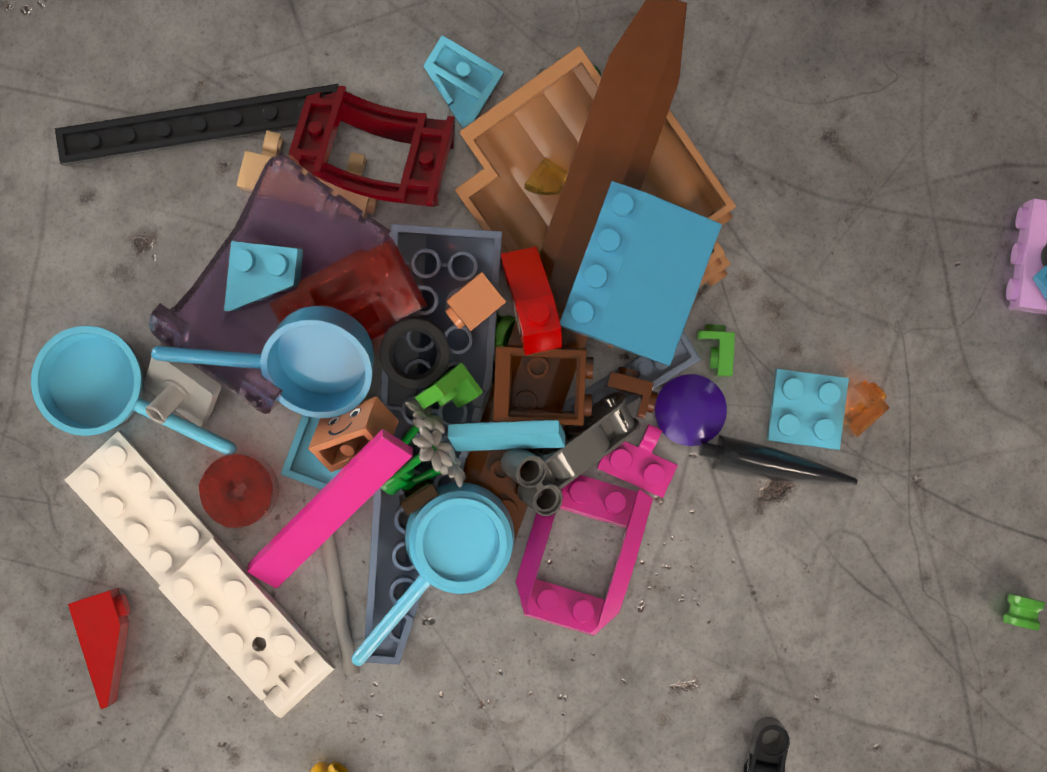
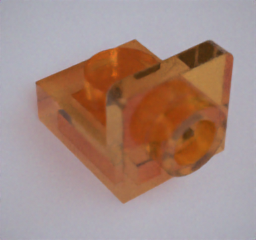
[843,381,890,437]

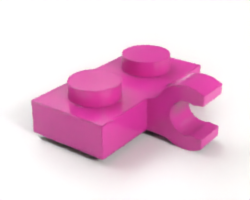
[597,424,678,498]

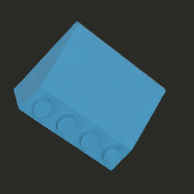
[560,181,722,366]

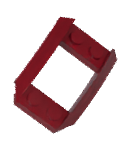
[288,86,455,207]

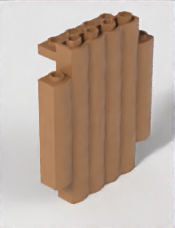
[454,46,737,348]

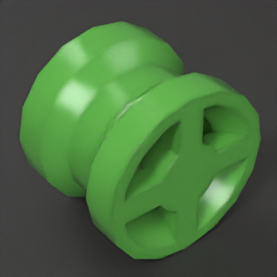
[1002,593,1045,631]

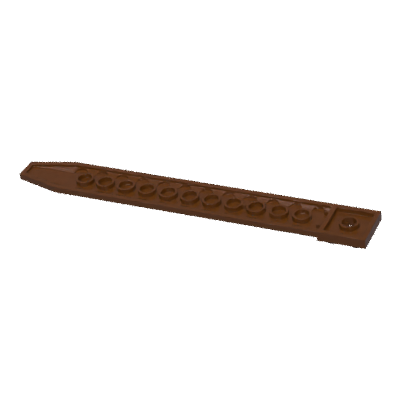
[463,0,687,543]

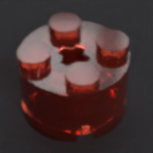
[199,454,279,528]

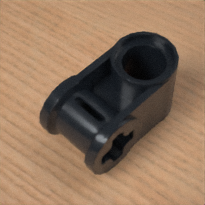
[742,717,790,772]

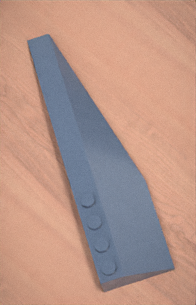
[364,224,502,665]

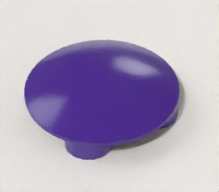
[655,374,727,446]

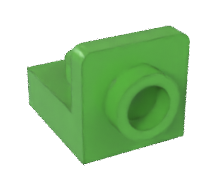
[696,324,735,377]
[415,362,482,409]

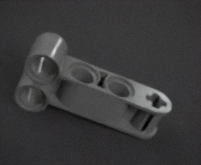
[501,392,640,516]

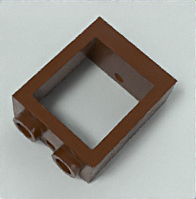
[493,344,594,426]

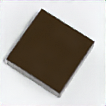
[399,479,439,515]

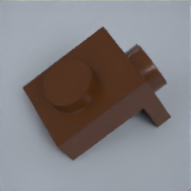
[606,367,658,419]

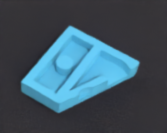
[423,35,504,128]
[224,241,304,311]

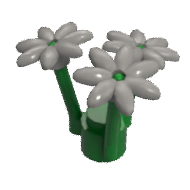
[381,399,466,495]

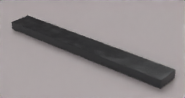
[55,84,342,166]

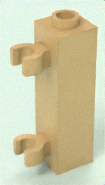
[236,131,379,222]

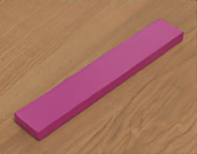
[247,429,413,589]

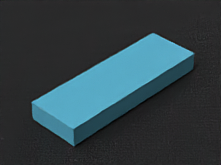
[448,420,565,451]

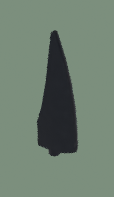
[698,435,858,486]

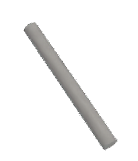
[321,534,359,676]

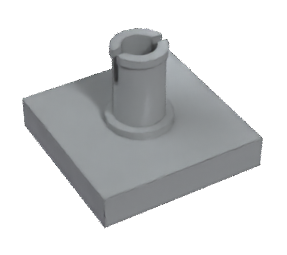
[144,342,222,427]

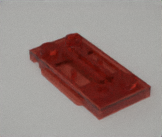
[269,239,427,340]

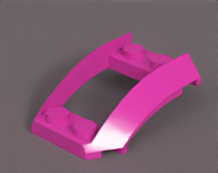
[515,475,653,636]

